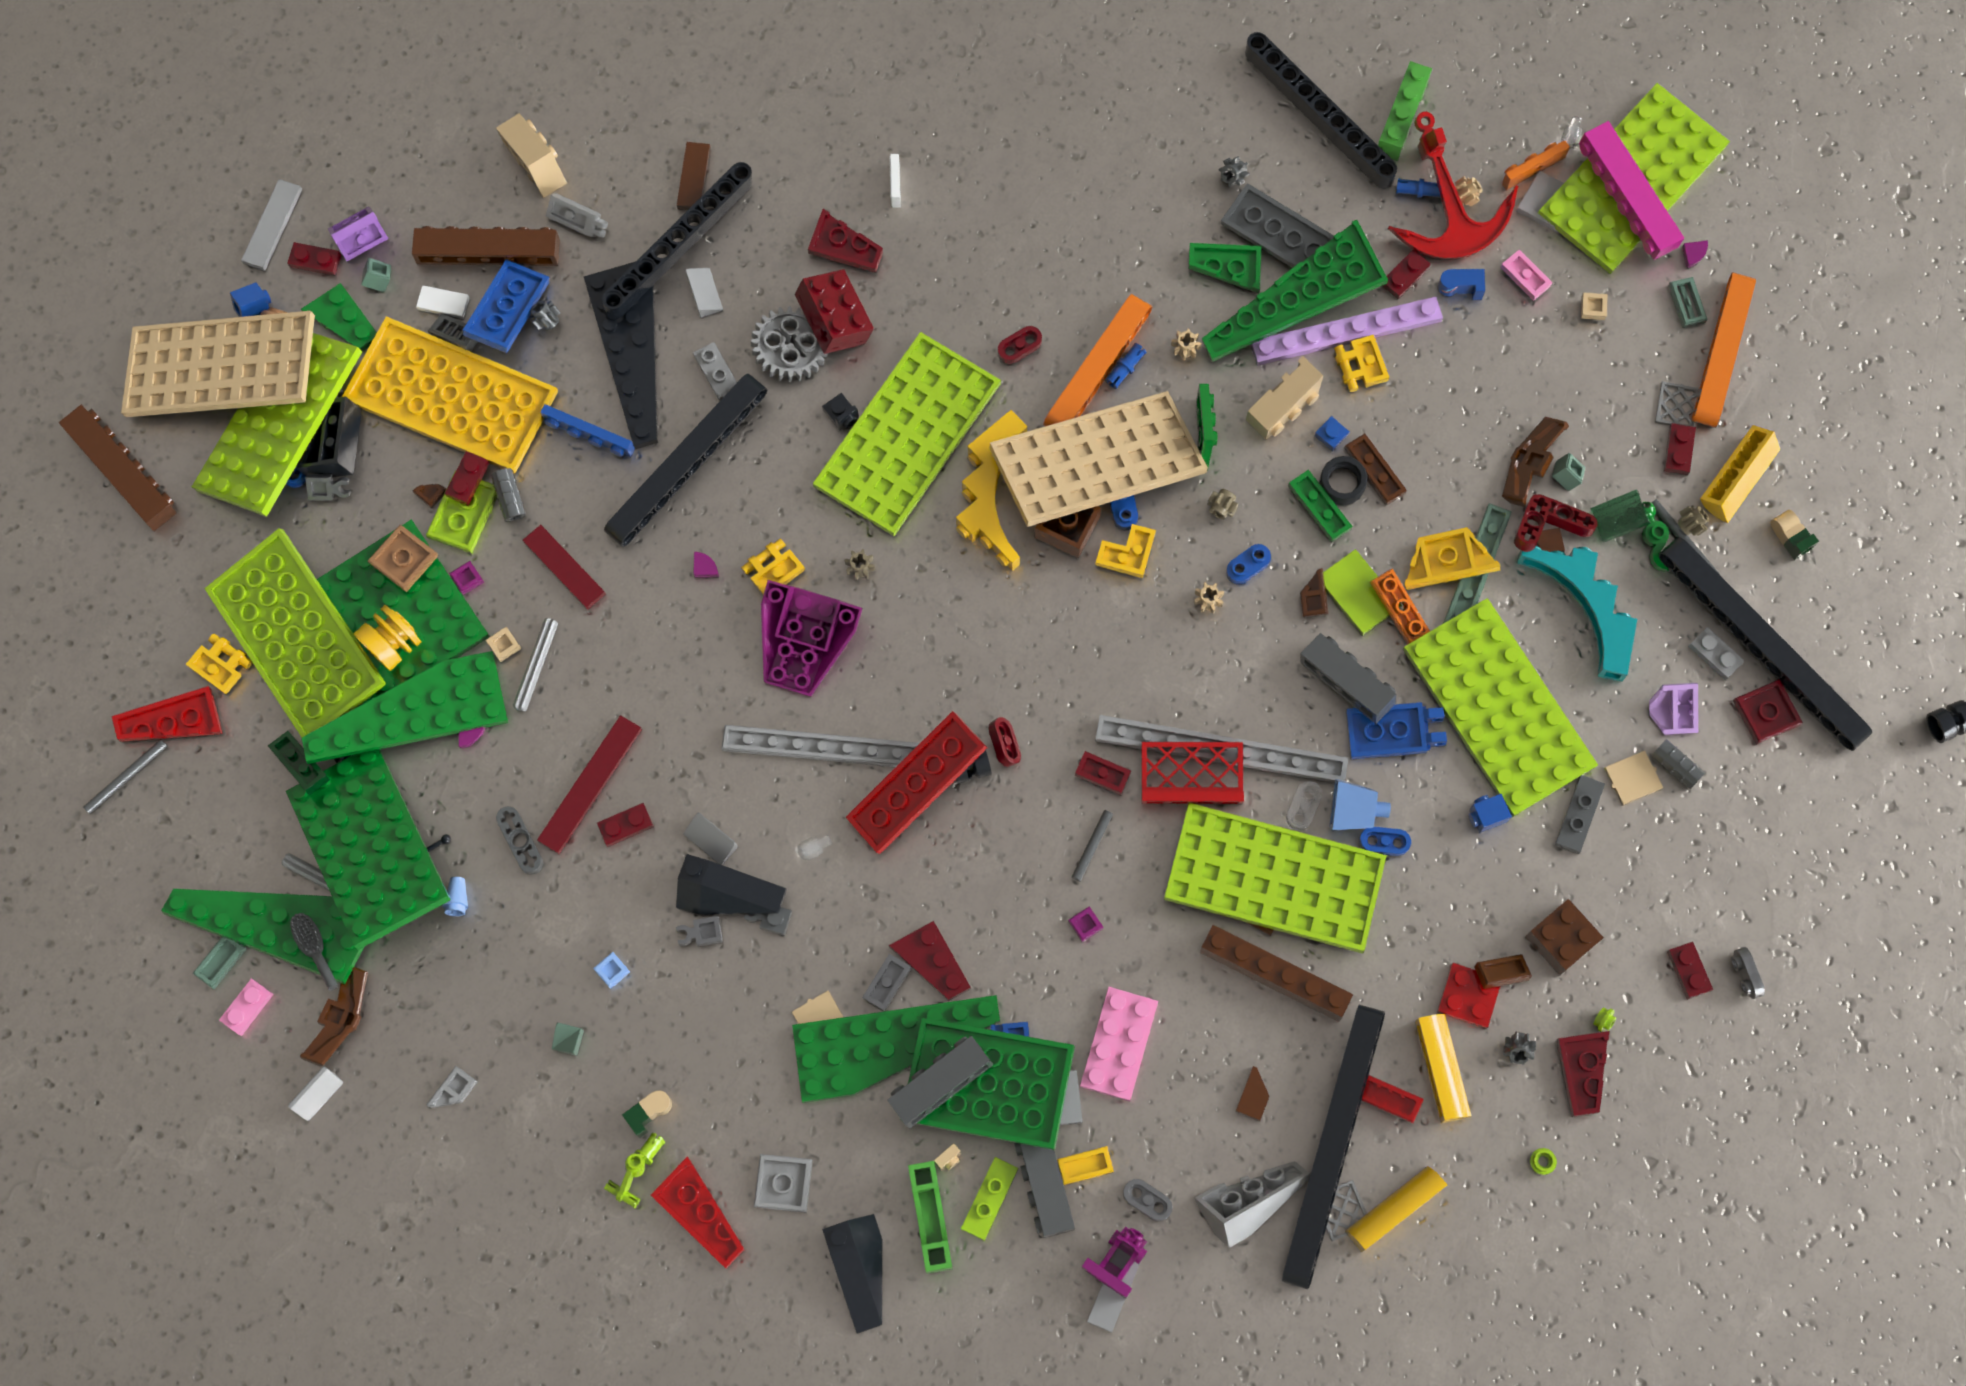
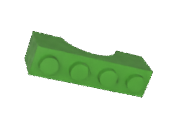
[1378,61,1432,161]
[908,1161,953,1274]

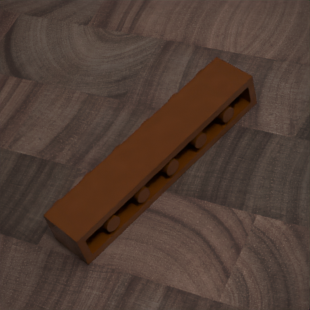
[412,226,560,266]
[58,404,177,531]
[1200,925,1353,1022]

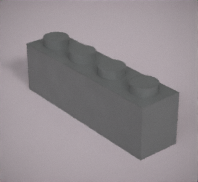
[1300,633,1397,724]
[887,1036,993,1128]
[1014,1143,1075,1238]

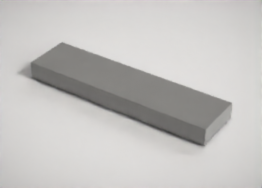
[241,179,302,271]

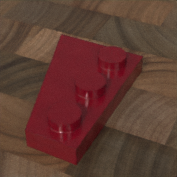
[808,209,883,273]
[889,921,971,1001]
[1557,1031,1610,1117]

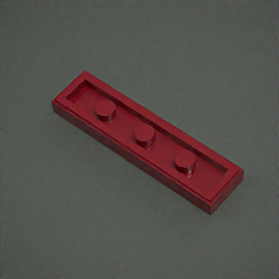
[522,524,606,610]

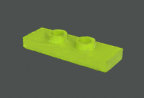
[961,1157,1019,1241]

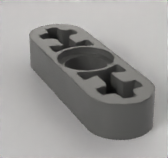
[496,806,543,875]

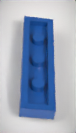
[540,404,635,458]

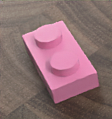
[1500,250,1553,301]
[219,978,274,1036]

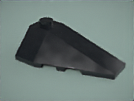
[676,854,787,916]

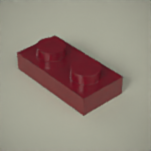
[287,242,341,276]
[1382,249,1431,300]
[1664,423,1696,476]
[445,451,490,506]
[1075,751,1131,795]
[597,803,654,847]
[1667,942,1713,1000]

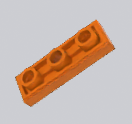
[1502,140,1570,191]
[1370,568,1430,645]

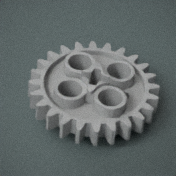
[751,306,828,382]

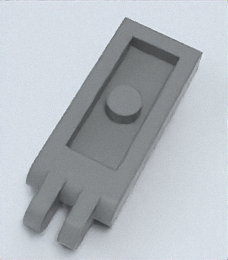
[546,193,608,237]
[693,342,737,400]

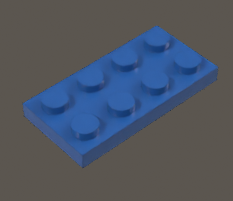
[463,260,549,353]

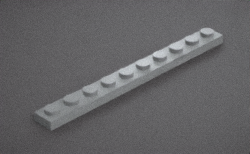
[1095,715,1348,783]

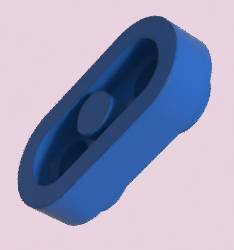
[1110,495,1138,531]
[1226,544,1271,584]
[1359,827,1411,856]

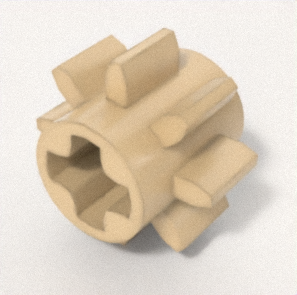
[1455,176,1482,207]
[1171,328,1202,360]
[1194,582,1224,614]

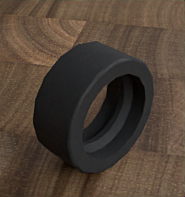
[1319,456,1368,506]

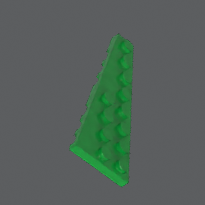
[1202,220,1388,362]

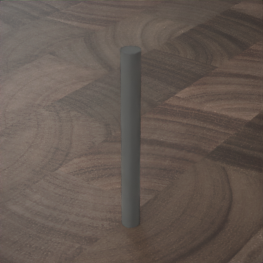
[1651,499,1720,575]
[83,739,168,814]

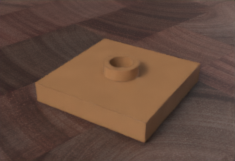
[368,524,439,592]

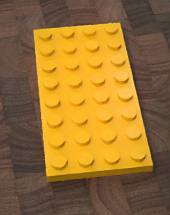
[342,316,558,474]

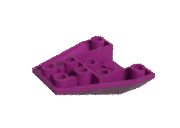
[761,580,863,696]

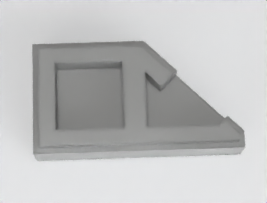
[426,1066,477,1108]

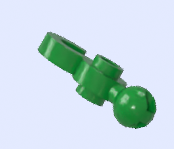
[1636,502,1670,572]

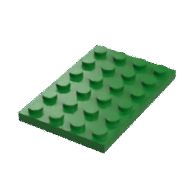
[900,1018,1075,1150]

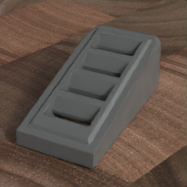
[428,313,478,352]

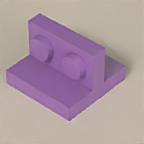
[328,206,389,261]

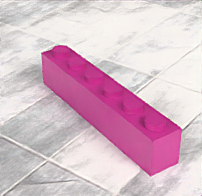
[1579,121,1684,260]

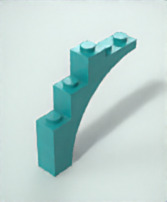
[1517,546,1638,682]

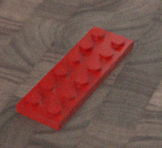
[846,711,987,854]

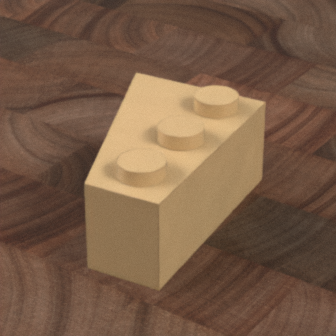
[496,113,567,198]
[1246,356,1323,440]

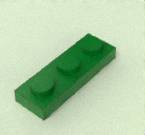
[1288,469,1352,543]

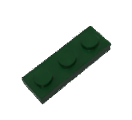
[268,731,330,795]

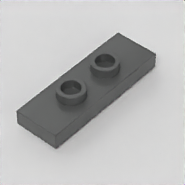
[1555,775,1605,854]

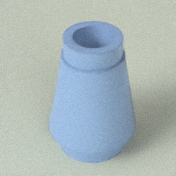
[442,877,468,916]

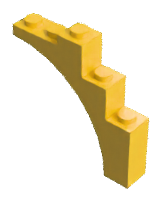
[956,410,1027,571]

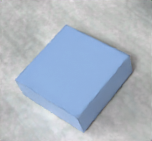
[593,952,630,989]

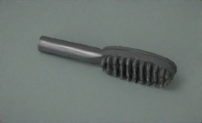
[290,913,338,991]

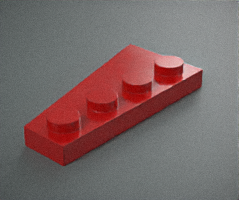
[112,686,223,742]
[651,1156,745,1269]

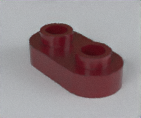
[998,326,1042,364]
[988,717,1021,767]

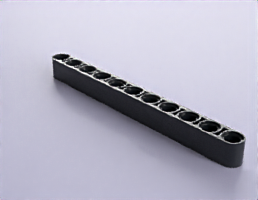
[1659,537,1872,751]
[1282,1004,1385,1290]

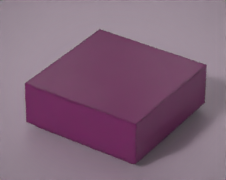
[449,561,484,595]
[1068,906,1104,942]

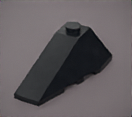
[822,1214,883,1334]

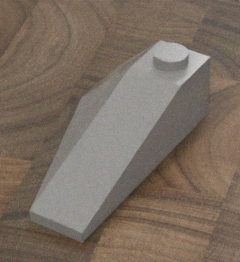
[1195,1161,1310,1248]

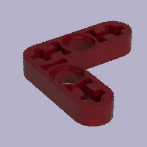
[1514,494,1598,552]

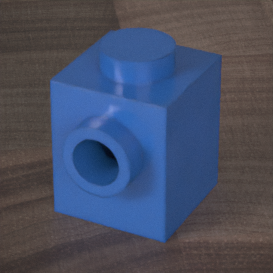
[230,282,271,317]
[1469,794,1512,833]

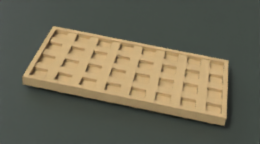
[121,311,315,417]
[989,391,1208,527]

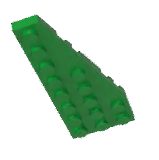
[302,651,508,764]
[161,889,364,985]
[792,995,1000,1103]

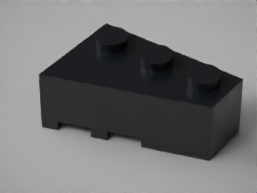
[295,396,362,478]

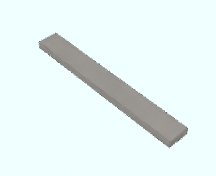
[721,725,920,767]

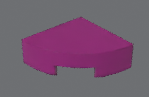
[1682,240,1708,268]
[694,552,719,578]
[459,727,485,748]

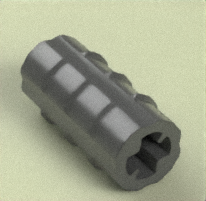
[491,468,526,522]
[1651,739,1705,789]

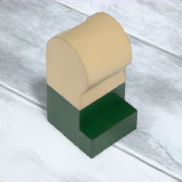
[1771,510,1819,561]
[622,1090,672,1138]

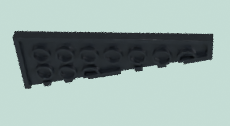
[584,261,658,449]

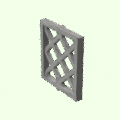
[1655,381,1702,427]
[1326,1180,1367,1241]

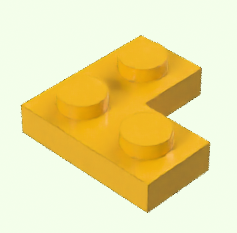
[1095,524,1156,578]

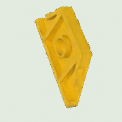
[1405,527,1501,590]

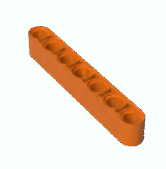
[1691,272,1756,428]
[1043,294,1152,426]

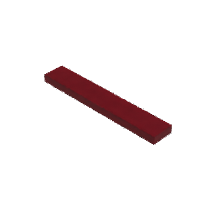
[537,715,642,854]

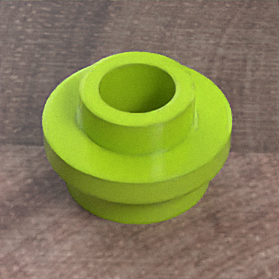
[1593,1007,1616,1032]
[1530,1148,1557,1175]

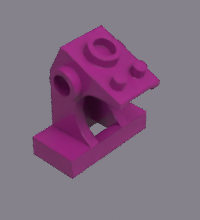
[1082,1227,1147,1299]

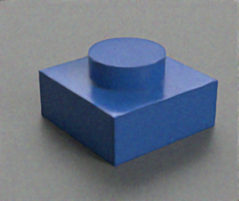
[1314,416,1350,451]

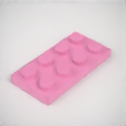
[1080,987,1158,1102]

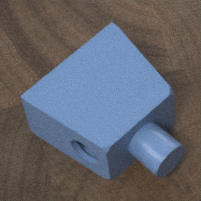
[1329,779,1391,830]

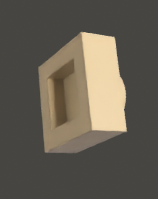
[1581,292,1607,320]
[486,627,521,662]
[934,1143,961,1171]

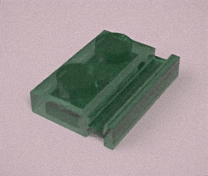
[1590,489,1651,542]

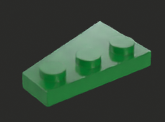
[1188,243,1261,294]
[301,283,377,352]
[1196,384,1218,471]

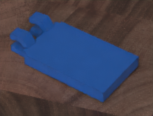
[1346,702,1447,760]

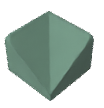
[361,258,391,292]
[1552,453,1586,491]
[552,1022,584,1056]

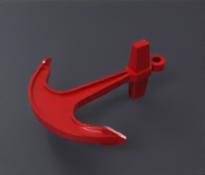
[1388,111,1519,260]

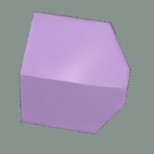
[1649,683,1698,735]

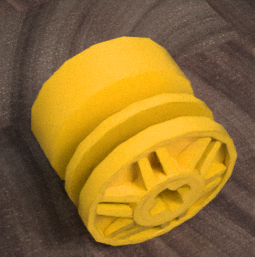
[354,605,421,671]

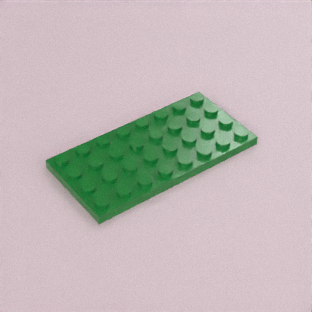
[286,749,451,950]

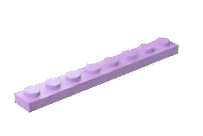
[1251,297,1443,366]

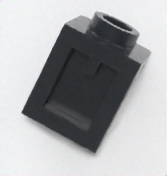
[822,393,859,431]

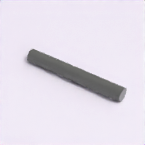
[1072,810,1113,882]

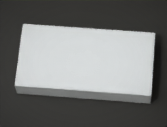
[889,154,901,208]
[416,286,470,319]

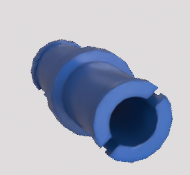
[1396,178,1441,198]
[1105,343,1147,389]

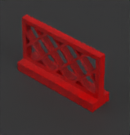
[1141,742,1244,804]

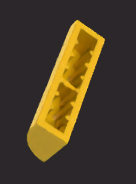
[1700,425,1780,523]
[1415,1014,1472,1123]
[1345,1166,1447,1252]

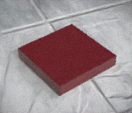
[1733,679,1803,745]

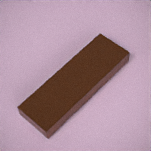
[677,142,711,210]
[1344,433,1407,506]

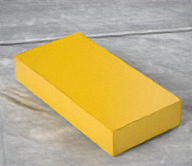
[1057,1146,1114,1186]

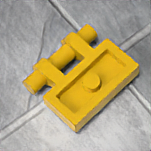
[1334,335,1389,392]
[741,538,805,595]
[186,634,253,694]

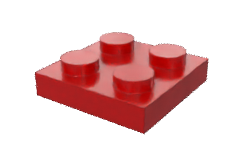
[1437,963,1500,1029]

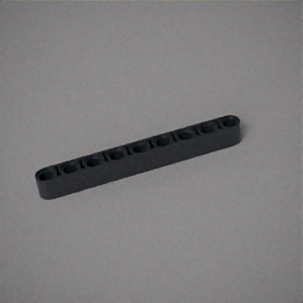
[1245,32,1397,189]
[602,162,752,319]
[604,373,768,547]

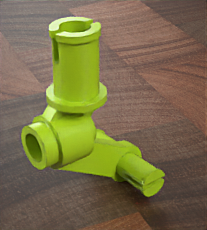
[604,1133,665,1209]

